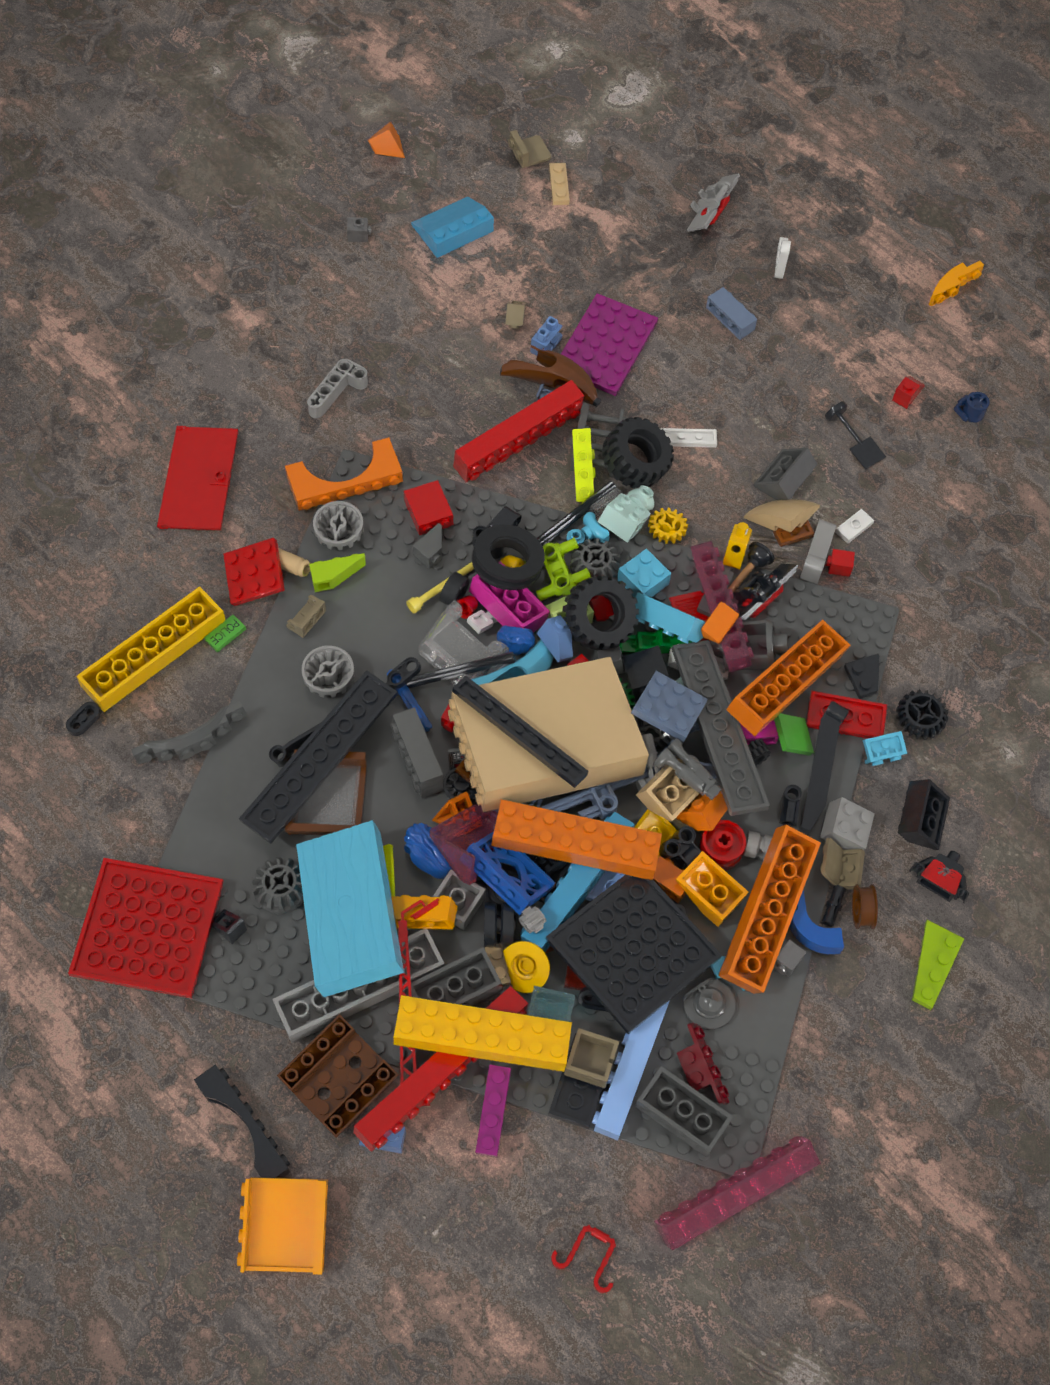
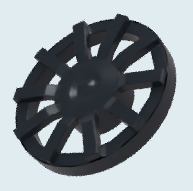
[443,768,477,800]

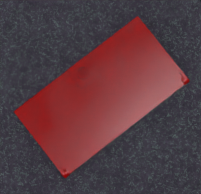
[157,426,239,530]

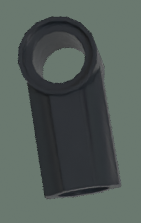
[779,785,802,827]

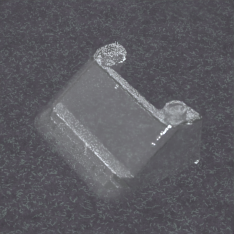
[418,600,509,686]

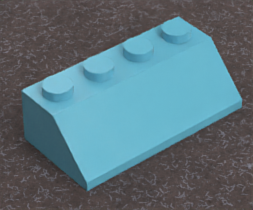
[635,592,706,644]

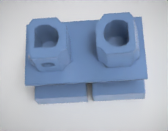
[530,316,563,356]

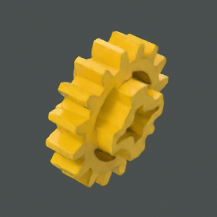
[648,507,688,544]

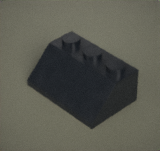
[898,779,950,850]

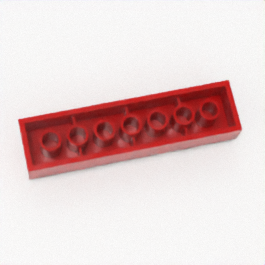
[453,380,584,483]

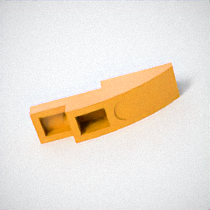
[929,261,984,306]

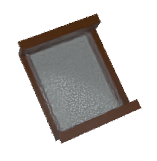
[285,750,367,835]

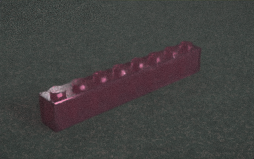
[654,1136,821,1251]

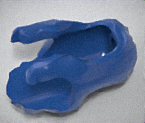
[404,823,458,879]

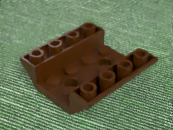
[277,1014,399,1138]

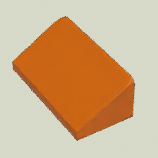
[701,602,739,644]

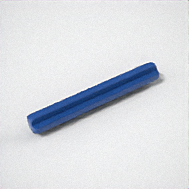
[387,669,432,732]

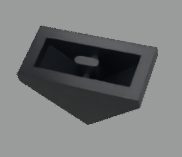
[212,909,247,944]

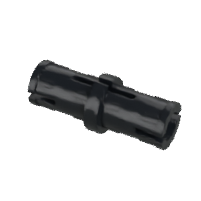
[821,885,846,927]

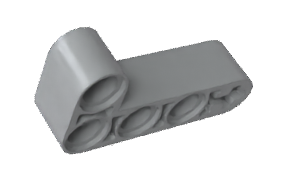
[307,359,368,418]
[800,519,837,584]

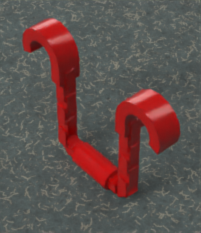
[551,1225,616,1294]

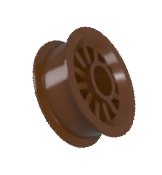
[852,884,878,929]

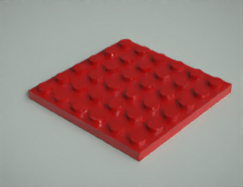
[68,858,224,999]

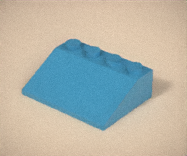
[411,196,494,258]

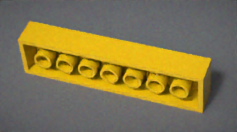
[76,586,226,712]
[393,995,572,1072]

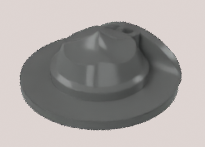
[682,977,735,1030]

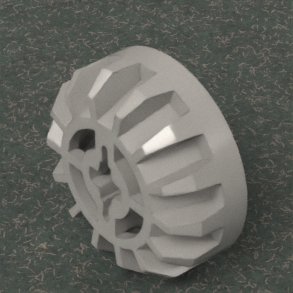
[313,501,364,550]
[302,646,355,698]

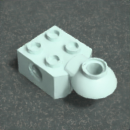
[598,485,654,543]

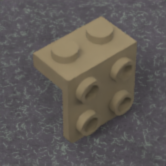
[508,130,551,168]
[820,838,865,890]

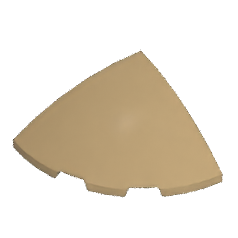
[744,499,820,532]

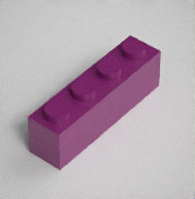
[475,1065,511,1158]

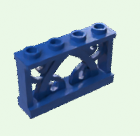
[461,831,555,915]

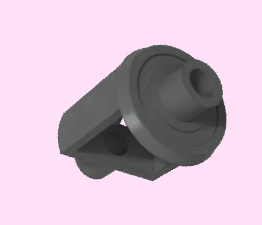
[710,620,789,671]

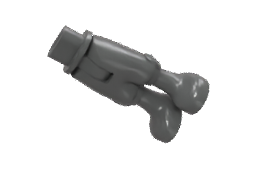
[653,738,722,800]

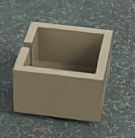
[564,1028,619,1088]

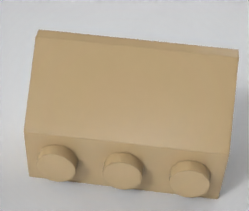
[636,756,699,822]

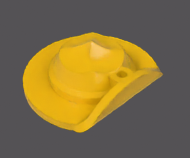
[503,941,550,993]

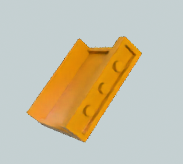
[237,1177,328,1275]

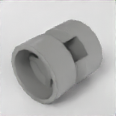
[743,830,773,860]

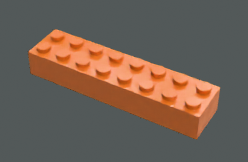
[726,620,851,736]
[491,799,662,880]
[718,825,821,994]

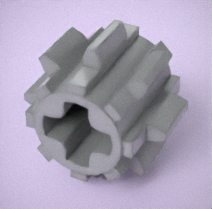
[519,906,546,934]

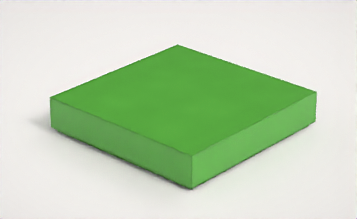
[774,714,814,756]

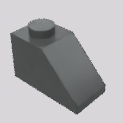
[413,523,442,568]

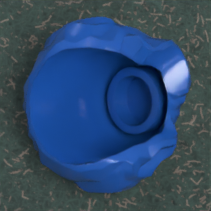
[497,625,536,655]

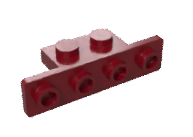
[677,1023,730,1105]

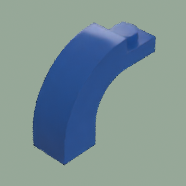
[789,890,844,954]

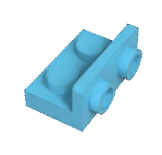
[863,731,907,766]

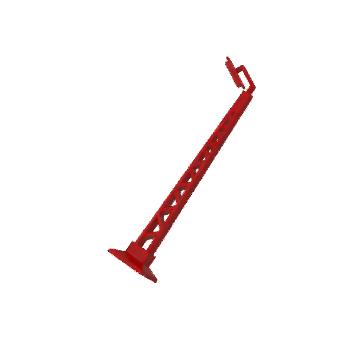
[398,898,439,1106]

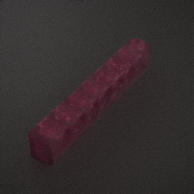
[690,540,754,672]

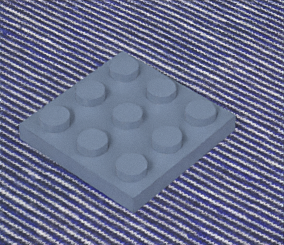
[631,671,708,742]

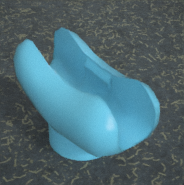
[581,512,610,543]

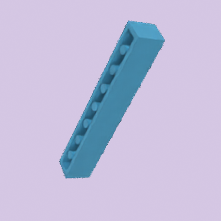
[520,812,635,952]

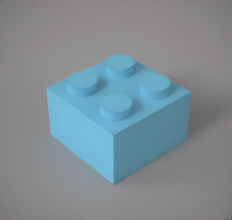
[617,548,671,598]

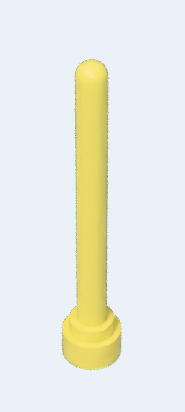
[406,562,474,614]

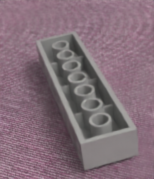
[272,929,445,1044]

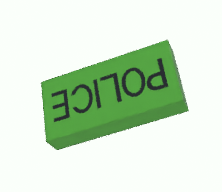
[204,615,246,653]

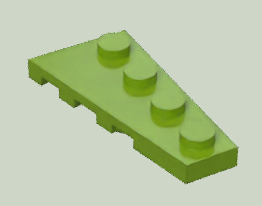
[912,920,964,1010]

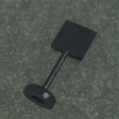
[825,401,886,470]

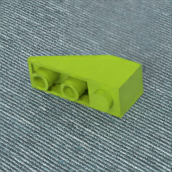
[309,553,366,592]

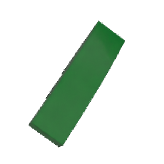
[617,629,692,655]

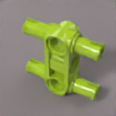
[524,537,592,601]

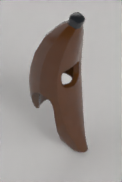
[500,350,601,407]

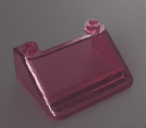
[429,804,498,885]

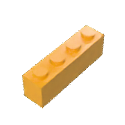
[391,895,457,929]

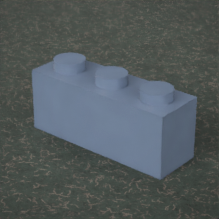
[706,287,757,340]

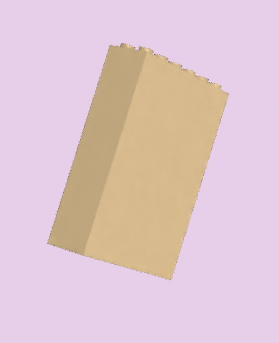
[448,657,649,812]

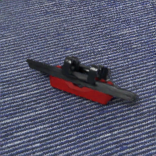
[732,564,798,622]

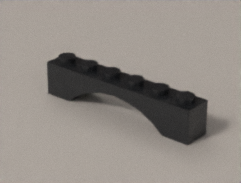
[194,1064,290,1178]

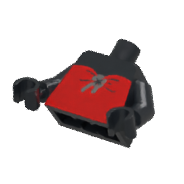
[909,851,969,904]

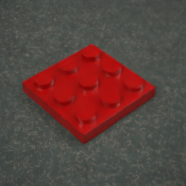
[223,537,285,606]

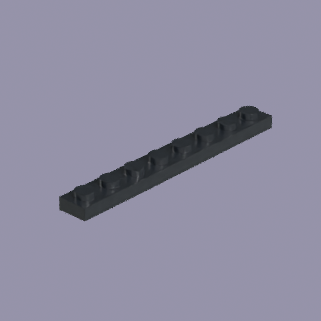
[452,676,589,788]

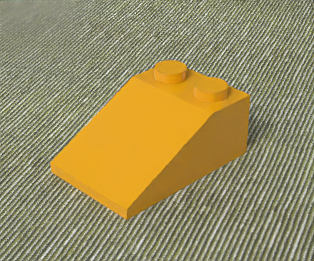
[676,851,748,927]

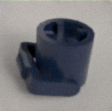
[954,392,990,423]

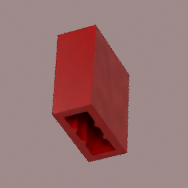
[404,480,454,536]

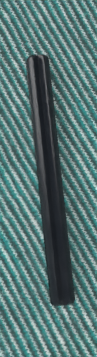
[537,481,617,546]
[406,652,516,688]

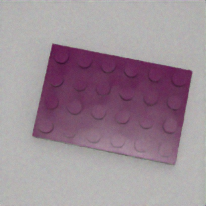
[561,293,658,396]

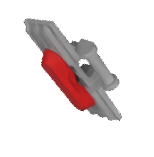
[687,173,740,231]

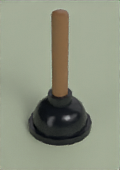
[726,541,775,595]

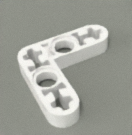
[774,237,791,279]

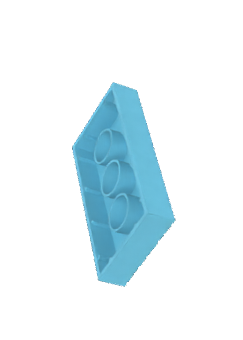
[296,820,404,997]

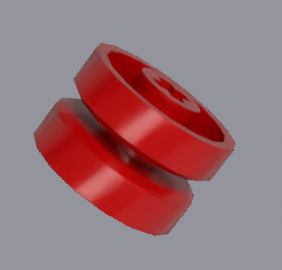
[699,820,746,871]

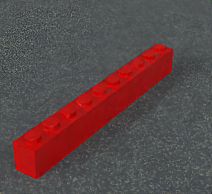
[354,986,528,1152]

